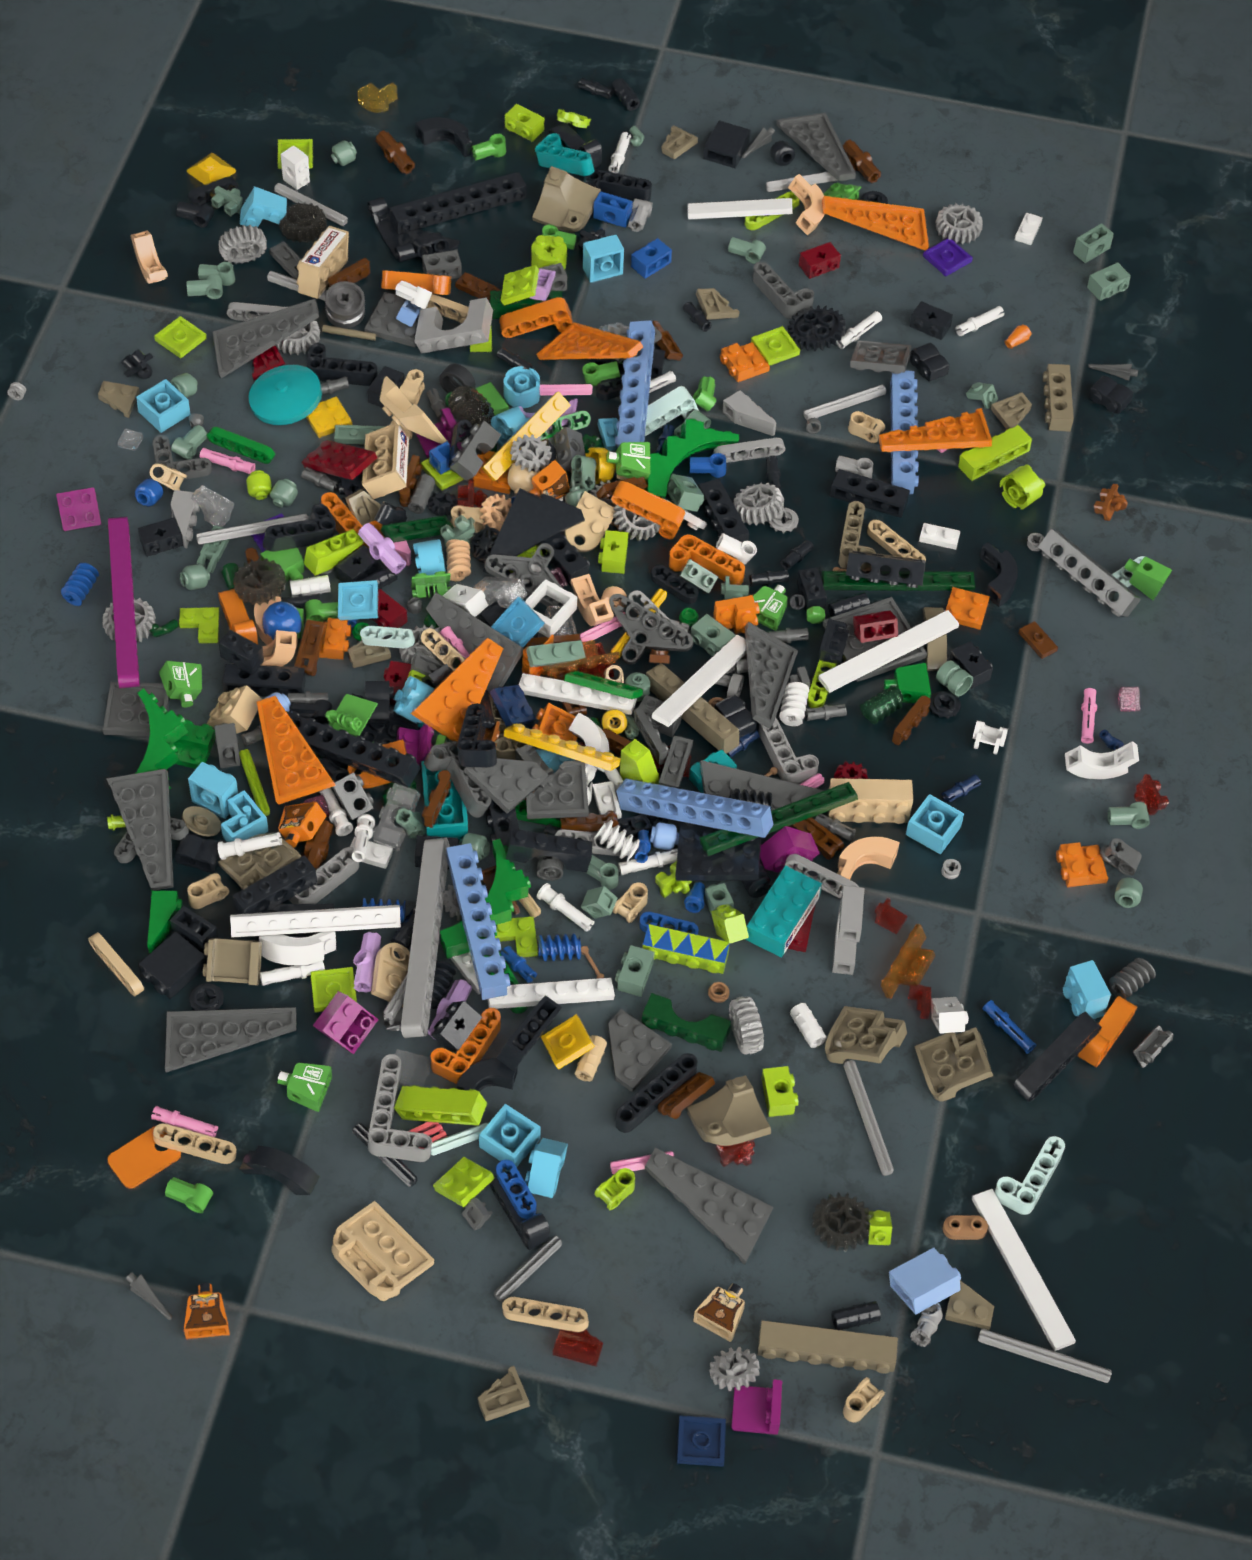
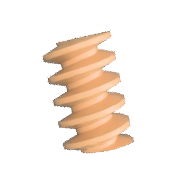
[446,539,471,582]

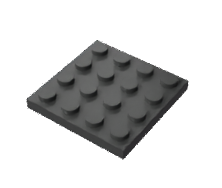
[822,597,927,682]

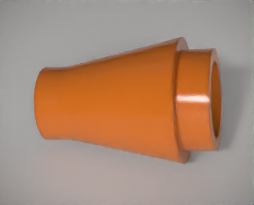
[1005,324,1031,349]

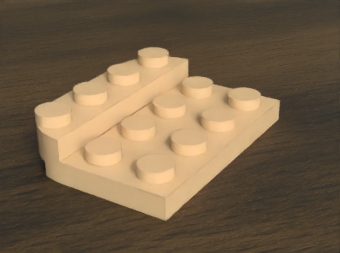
[331,1201,435,1301]

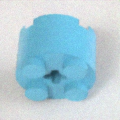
[503,366,540,408]
[491,406,530,447]
[413,539,447,575]
[394,676,434,724]

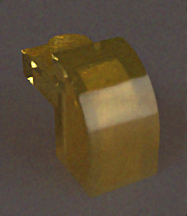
[358,83,397,113]

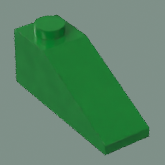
[147,891,182,954]

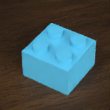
[583,235,624,283]
[136,379,190,433]
[188,762,238,819]
[906,794,964,855]
[1063,960,1111,1019]
[479,1104,541,1167]

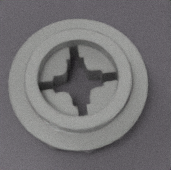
[769,508,799,534]

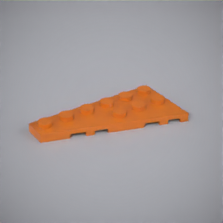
[537,322,643,360]
[879,408,992,452]
[410,638,504,742]
[257,696,336,805]

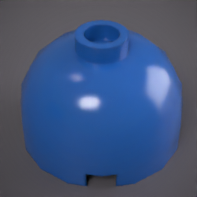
[262,601,302,640]

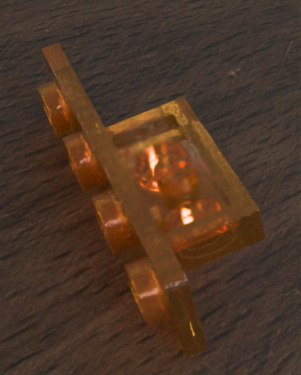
[541,640,620,677]
[881,924,935,999]

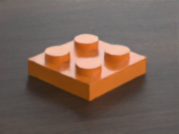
[946,587,990,630]

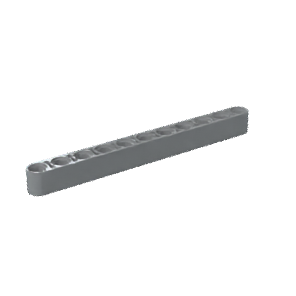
[401,838,450,1038]

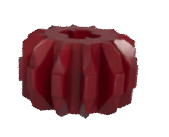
[834,761,868,779]

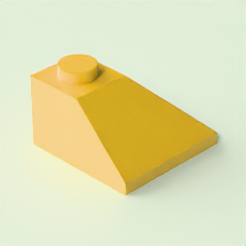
[187,153,236,185]

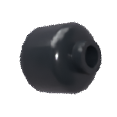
[770,140,795,166]

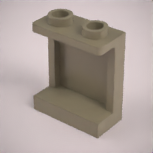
[203,938,262,985]

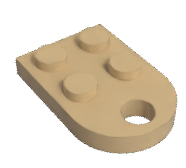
[564,491,617,552]
[371,943,410,1007]

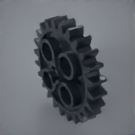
[788,305,846,352]

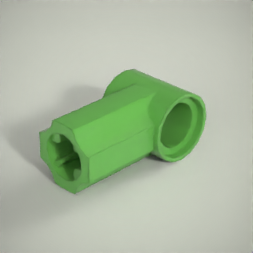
[471,134,506,160]
[542,225,577,250]
[582,361,620,387]
[692,376,716,411]
[305,599,338,622]
[165,1177,213,1213]

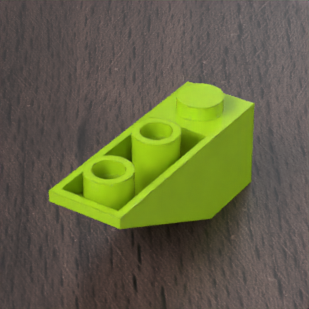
[304,529,364,576]

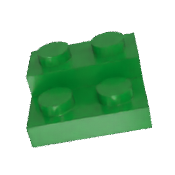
[173,720,216,769]

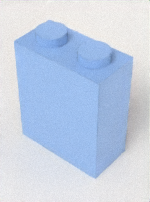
[889,1248,961,1315]

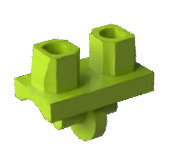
[655,861,692,898]

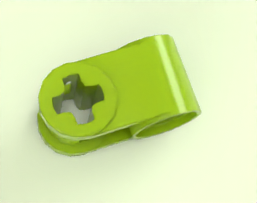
[594,1168,635,1210]

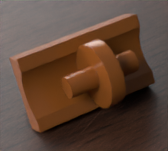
[1094,484,1128,521]

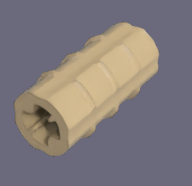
[575,1035,607,1082]

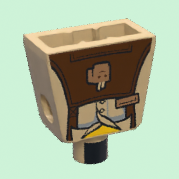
[694,1283,745,1342]

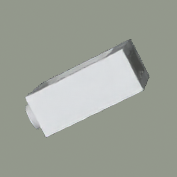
[525,579,577,638]

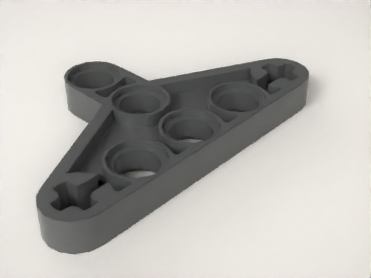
[484,543,564,612]
[609,594,693,665]

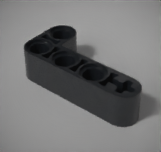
[549,123,602,169]
[583,169,652,201]
[307,343,378,386]
[263,504,336,552]
[457,703,497,768]
[489,1170,550,1250]

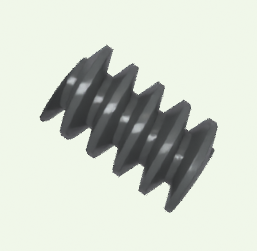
[1108,958,1156,1000]

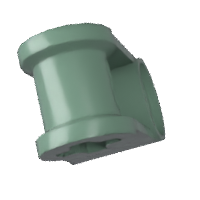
[570,455,596,491]

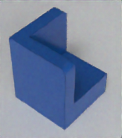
[429,442,450,475]

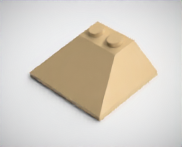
[380,376,449,444]

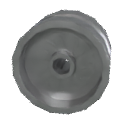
[325,281,365,328]

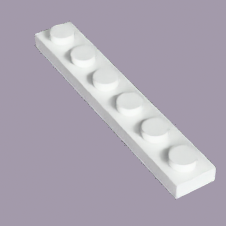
[519,673,637,715]
[487,978,615,1009]

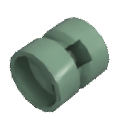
[936,660,973,697]

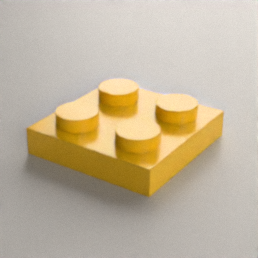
[306,396,352,438]
[541,1014,595,1070]

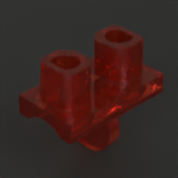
[458,480,488,512]
[1134,774,1169,815]
[716,1138,756,1167]

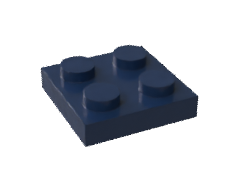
[490,685,536,727]
[677,1416,726,1467]

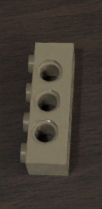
[1043,364,1073,431]

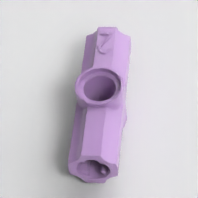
[358,523,406,574]
[354,932,381,993]
[428,979,472,1040]

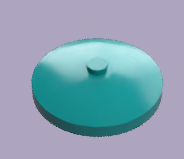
[249,365,322,425]

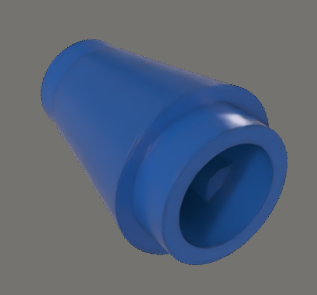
[684,882,705,913]

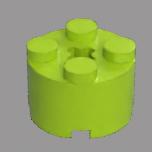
[531,235,567,270]
[1000,465,1045,509]

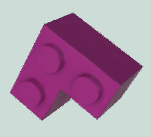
[760,826,820,873]

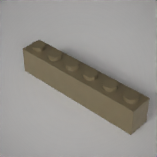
[646,663,739,754]
[757,1321,898,1373]

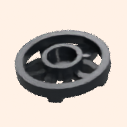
[471,527,499,562]

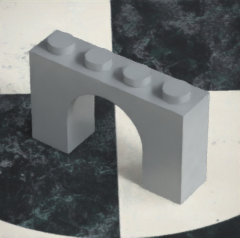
[414,298,493,353]
[832,886,864,975]

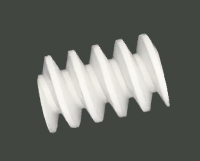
[779,682,809,726]
[593,820,640,863]

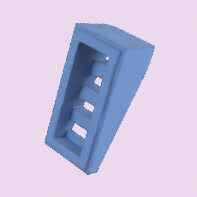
[396,299,422,327]

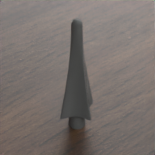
[741,127,775,158]
[1088,364,1138,381]
[126,1272,172,1320]

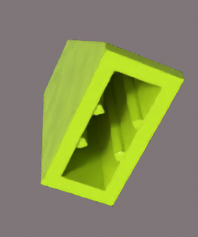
[620,739,660,785]

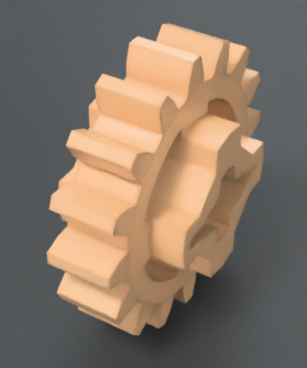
[479,494,512,535]

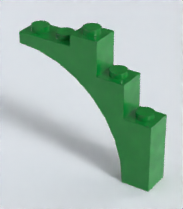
[645,419,739,499]
[135,688,188,789]
[440,839,531,959]

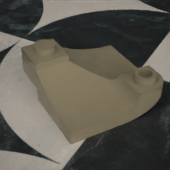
[532,166,601,233]
[218,832,301,890]
[825,1006,907,1064]
[914,1027,993,1101]
[687,1075,771,1146]

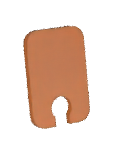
[108,1126,181,1188]

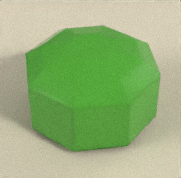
[806,606,825,624]

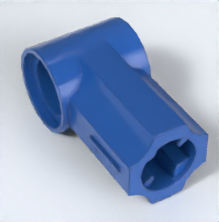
[690,453,726,478]

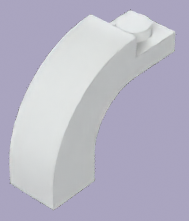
[568,713,609,786]
[1065,742,1139,779]
[259,931,336,965]

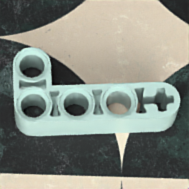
[645,386,699,436]
[994,1136,1065,1215]

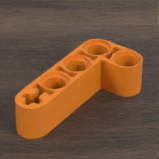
[381,270,452,295]
[499,297,573,338]
[611,481,686,539]
[321,492,385,549]
[669,535,745,585]
[218,588,258,644]
[1078,996,1137,1068]
[431,1008,501,1084]

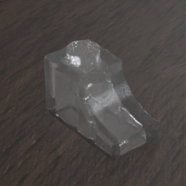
[191,485,234,527]

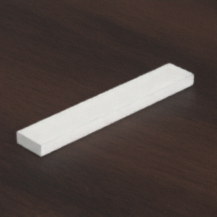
[688,198,792,219]

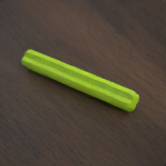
[239,749,270,816]

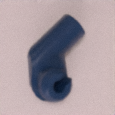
[1099,730,1124,751]

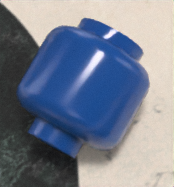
[135,478,163,507]

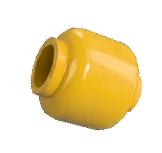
[601,709,627,734]

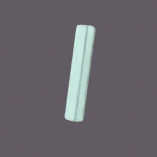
[431,1123,488,1156]

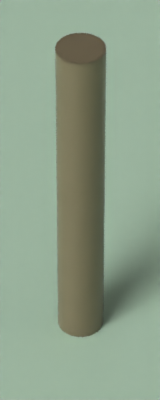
[322,325,377,341]

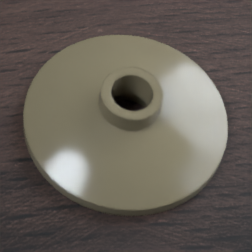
[182,806,221,836]

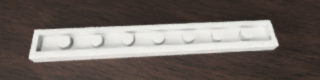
[818,610,959,693]
[652,635,747,727]
[230,905,401,937]
[972,1189,1076,1352]

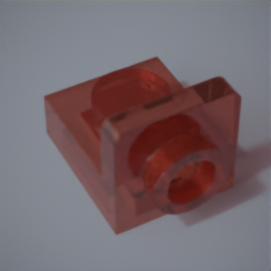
[875,898,908,934]
[908,985,931,1019]

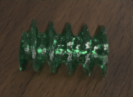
[860,685,903,724]

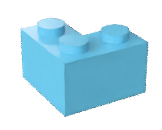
[240,186,287,228]
[221,790,268,842]
[525,1138,568,1198]

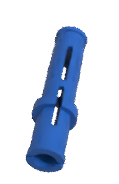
[982,1000,1036,1054]

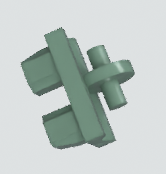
[211,186,243,216]
[441,515,475,546]
[679,559,718,593]

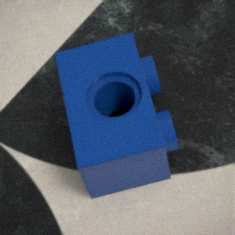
[593,191,633,228]
[631,238,672,279]

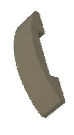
[923,607,947,671]

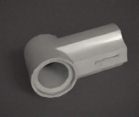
[628,199,652,232]
[835,456,873,479]

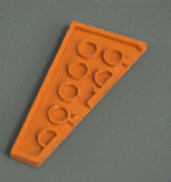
[822,196,929,251]

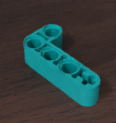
[535,133,594,176]

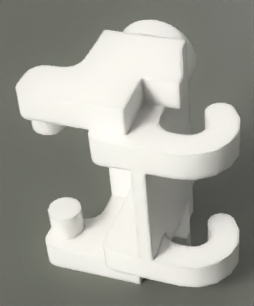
[972,720,1008,755]

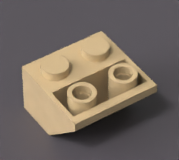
[207,685,263,734]

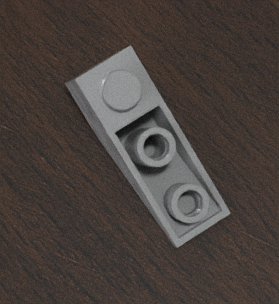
[722,390,776,436]
[170,490,201,548]

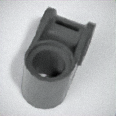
[1100,838,1142,875]

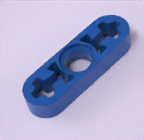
[639,912,699,935]
[496,1160,537,1219]

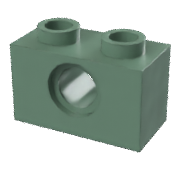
[1073,223,1114,263]
[1087,263,1131,301]
[667,474,704,512]
[691,614,736,656]
[615,945,655,997]

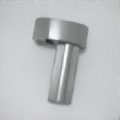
[715,674,744,698]

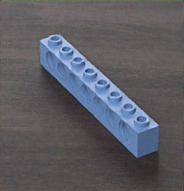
[615,320,655,447]
[890,371,919,494]
[616,778,774,838]
[446,843,510,1000]

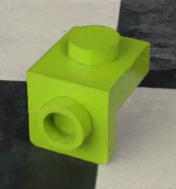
[867,1210,892,1245]

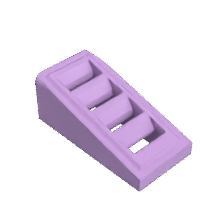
[529,268,556,301]

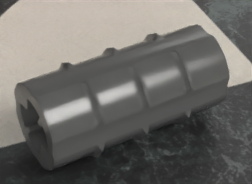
[408,474,435,514]

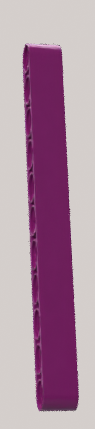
[108,517,140,689]

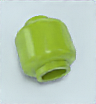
[246,470,272,500]

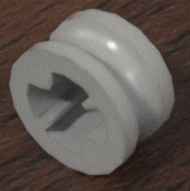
[8,382,26,400]
[1027,533,1044,551]
[941,859,961,879]

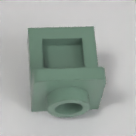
[966,382,998,409]
[721,576,749,600]

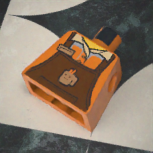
[529,460,570,499]
[278,802,327,848]
[184,1283,230,1339]

